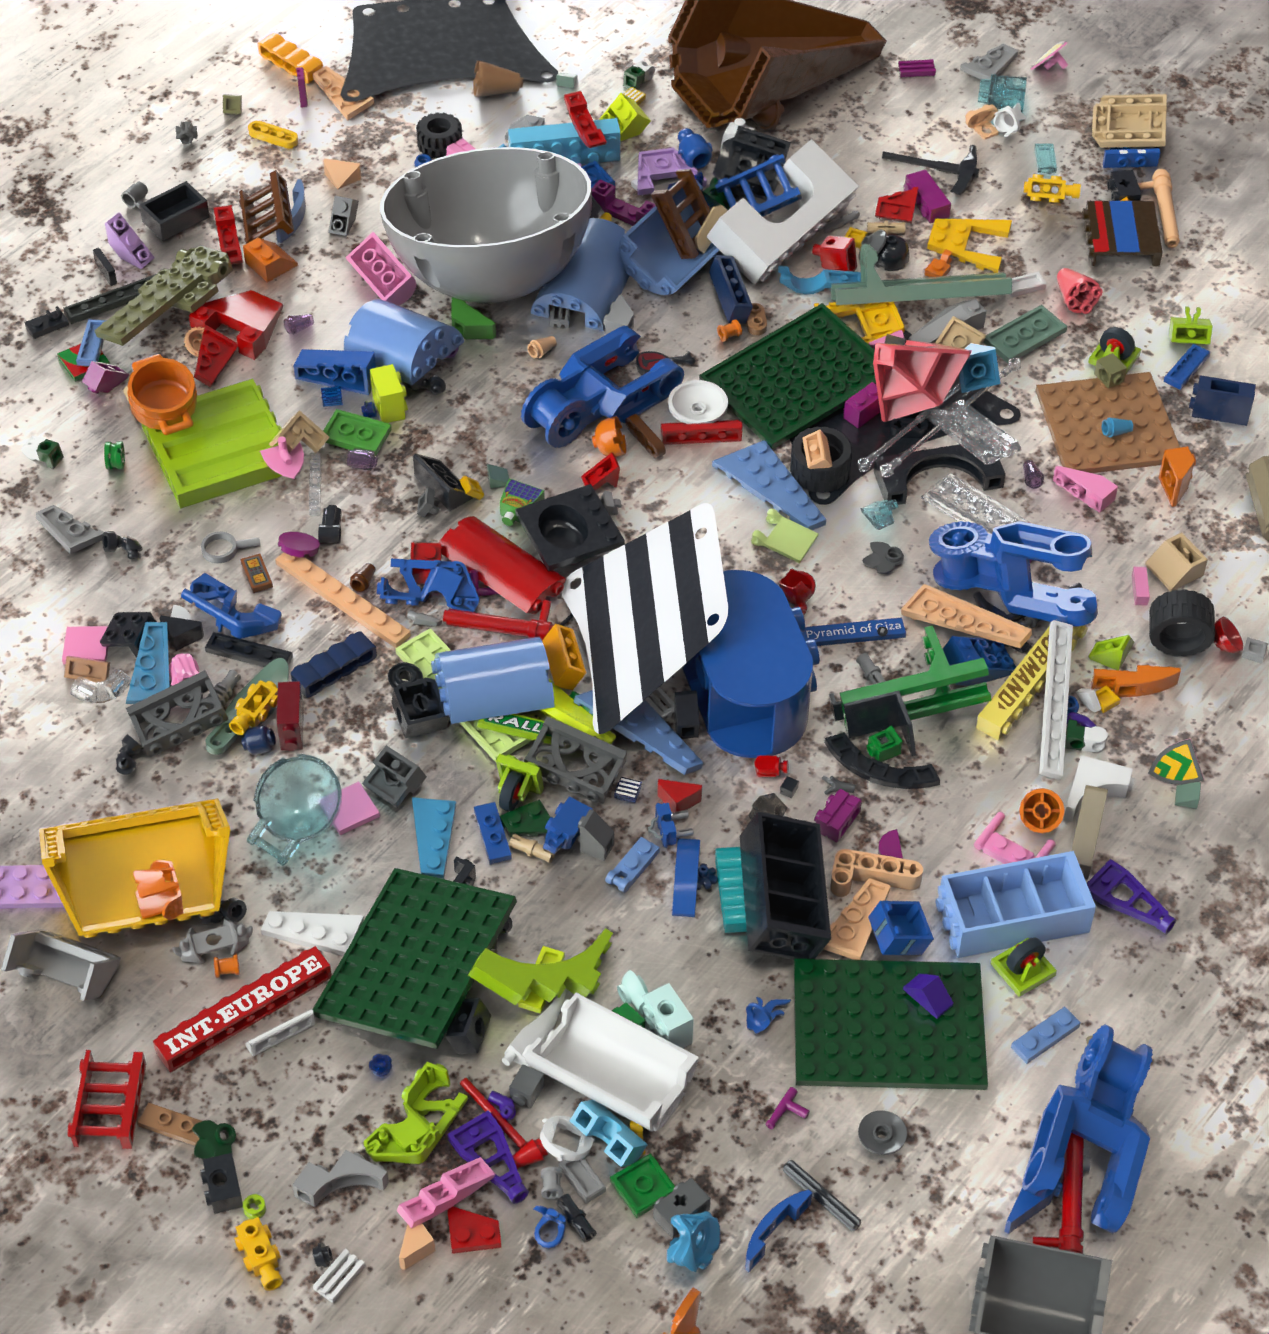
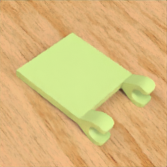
[751,508,818,563]

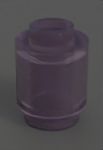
[347,448,378,471]

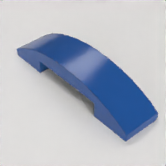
[672,838,700,917]
[745,1189,812,1272]

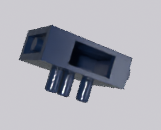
[1189,375,1256,426]

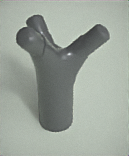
[822,776,856,795]

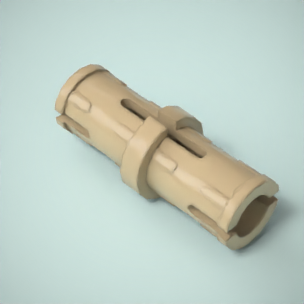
[867,221,905,235]
[509,834,555,863]

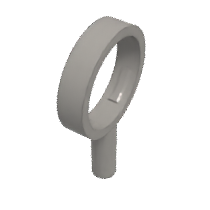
[201,532,260,563]

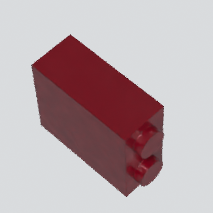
[277,681,304,751]

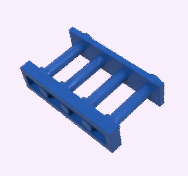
[714,154,802,217]

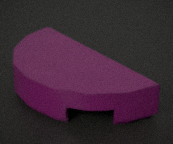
[878,829,903,859]

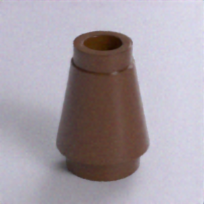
[350,563,376,592]

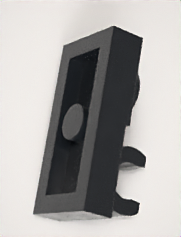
[24,306,69,339]

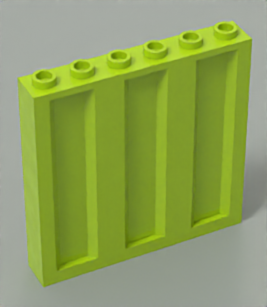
[141,379,282,509]

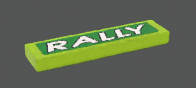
[477,714,552,744]

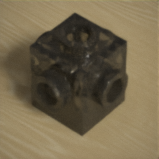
[748,793,788,820]

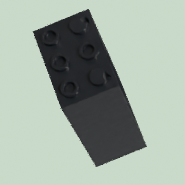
[739,811,831,960]

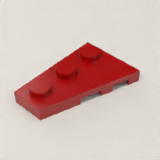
[193,324,238,387]

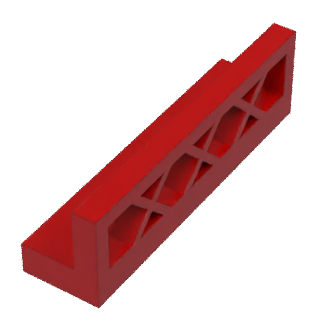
[661,420,743,445]

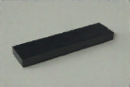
[205,632,293,667]

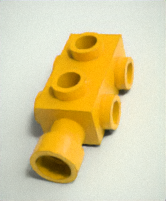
[1023,174,1081,203]
[229,680,278,735]
[234,1217,283,1291]

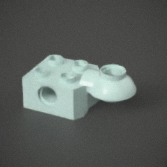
[617,970,694,1048]

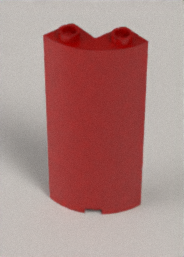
[439,516,566,614]

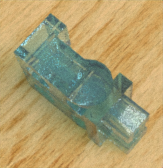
[978,74,1027,113]

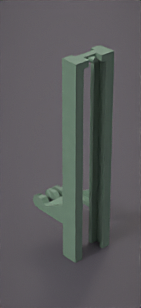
[831,243,1012,305]

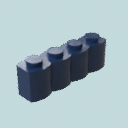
[290,631,377,698]

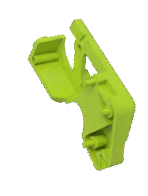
[363,1061,468,1164]

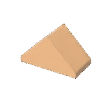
[399,1224,435,1270]

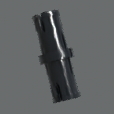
[556,1194,597,1242]

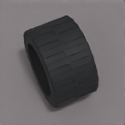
[790,427,853,493]
[1149,589,1215,657]

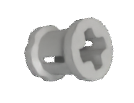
[541,1167,563,1200]

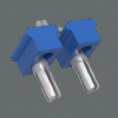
[648,803,694,848]

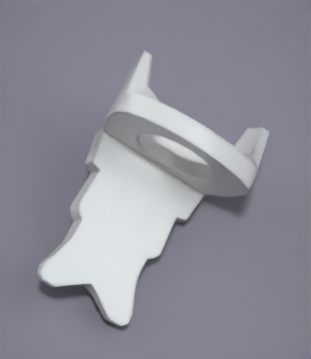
[993,103,1026,137]

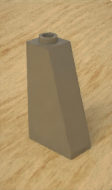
[1071,785,1108,879]

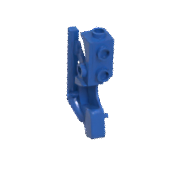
[377,558,480,612]
[181,573,282,639]

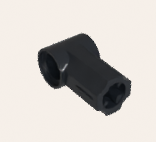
[318,505,342,543]

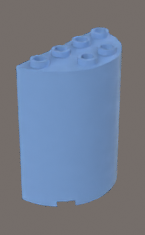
[344,299,464,385]
[431,637,555,724]

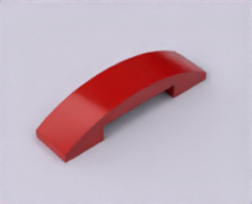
[564,91,607,148]
[213,205,243,265]

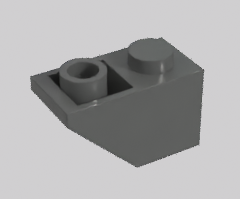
[328,196,359,236]
[578,809,614,861]

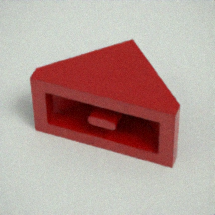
[658,779,702,812]

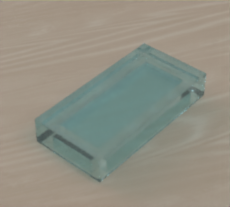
[1034,144,1057,173]

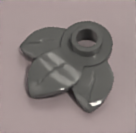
[862,542,904,574]

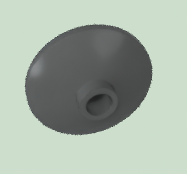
[858,230,887,260]
[858,1110,907,1155]

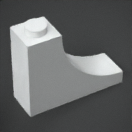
[1064,755,1135,822]

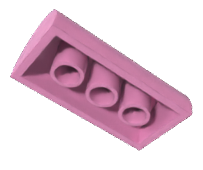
[345,232,416,306]

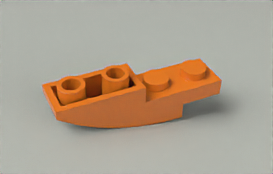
[1091,665,1181,697]

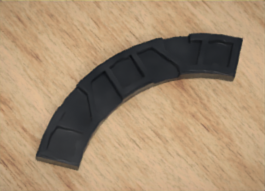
[824,732,940,789]

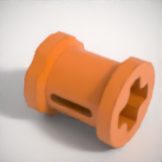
[717,319,742,342]
[214,954,240,978]

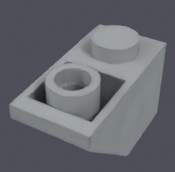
[603,295,634,334]

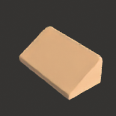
[802,430,832,469]

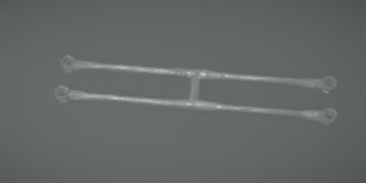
[857,354,1021,477]

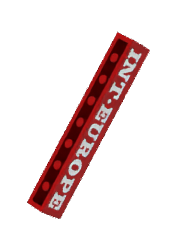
[153,946,332,1073]

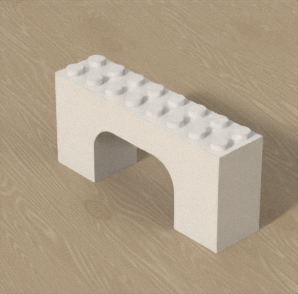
[706,139,859,285]

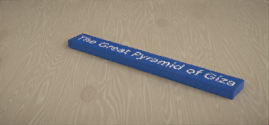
[802,617,906,646]

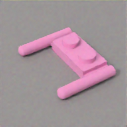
[974,812,1056,864]

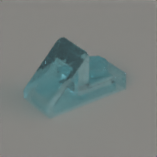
[861,500,898,530]

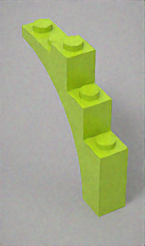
[468,928,613,1006]

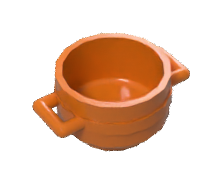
[127,354,197,435]

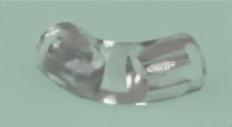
[70,669,131,703]

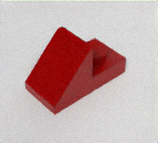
[581,453,620,491]

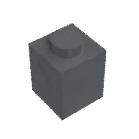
[509,1064,544,1108]

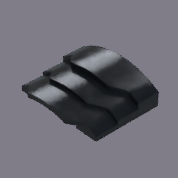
[713,126,791,204]

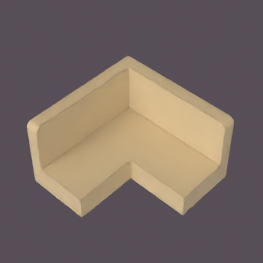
[269,410,329,453]

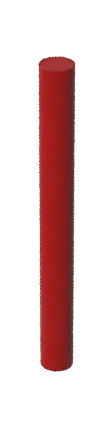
[460,1078,527,1149]

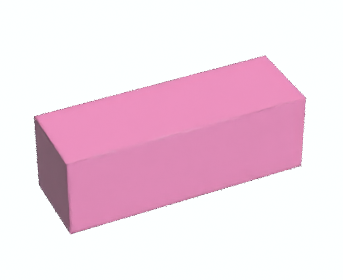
[1132,567,1150,605]

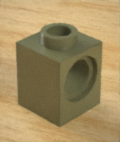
[1094,353,1127,389]

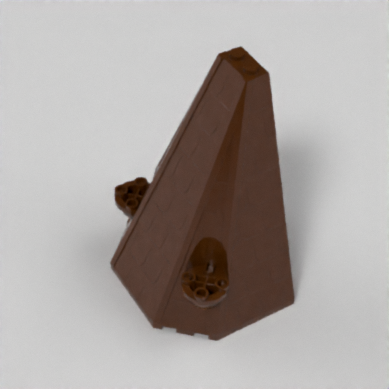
[668,0,887,130]

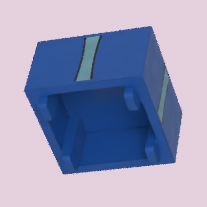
[868,901,934,955]

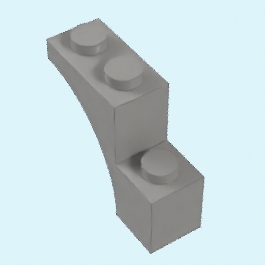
[292,1150,389,1207]

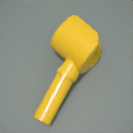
[630,1121,646,1155]

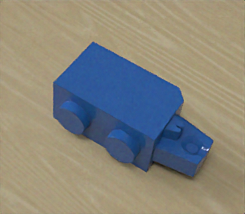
[543,796,593,854]

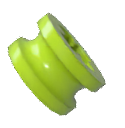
[243,1194,266,1219]

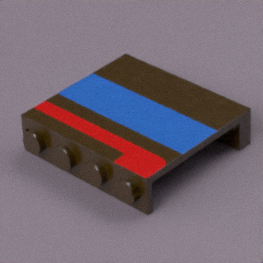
[1082,201,1163,266]

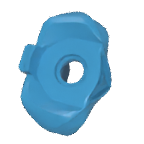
[667,1211,720,1272]

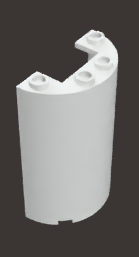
[523,993,699,1132]

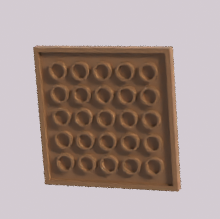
[1035,372,1180,473]

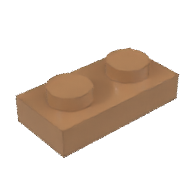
[64,656,110,684]

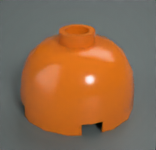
[592,416,627,457]
[1019,788,1065,833]

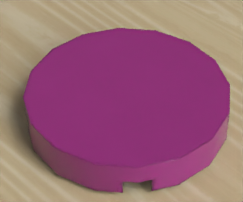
[278,531,320,557]

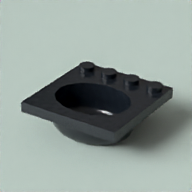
[515,484,625,571]

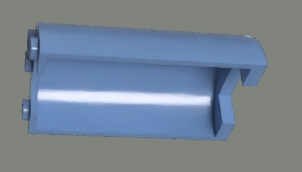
[619,180,719,295]
[531,218,629,331]

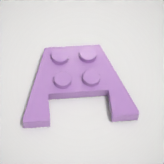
[637,148,707,195]

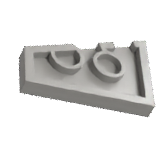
[36,505,104,554]

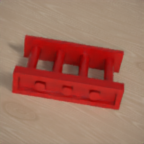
[67,1050,146,1149]

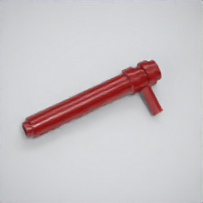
[443,600,554,640]
[1033,1133,1084,1254]

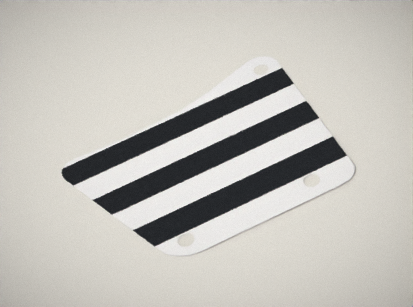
[561,503,728,734]

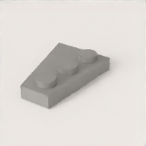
[960,44,1018,83]

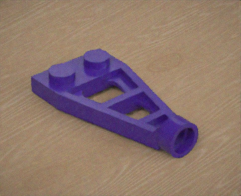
[1087,859,1176,934]
[447,1110,529,1204]

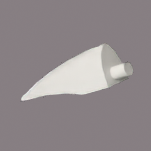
[502,989,567,1067]

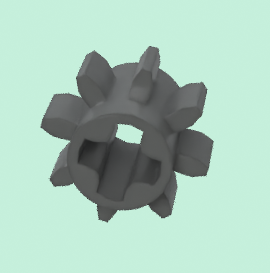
[175,121,198,144]

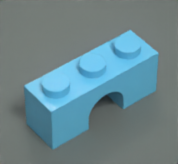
[570,1100,648,1167]

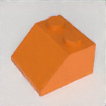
[243,238,298,283]
[1158,446,1196,507]

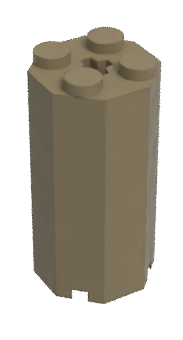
[1246,456,1269,542]

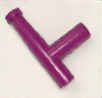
[469,570,500,596]
[765,1087,810,1129]

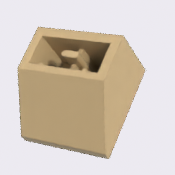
[1145,533,1208,592]

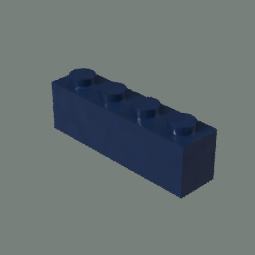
[709,255,753,324]

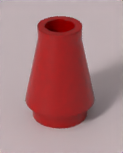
[512,1138,548,1169]

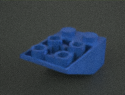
[943,636,1016,686]

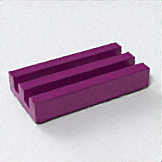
[898,59,936,77]
[296,67,308,107]

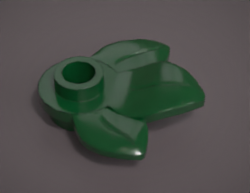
[192,1120,236,1159]

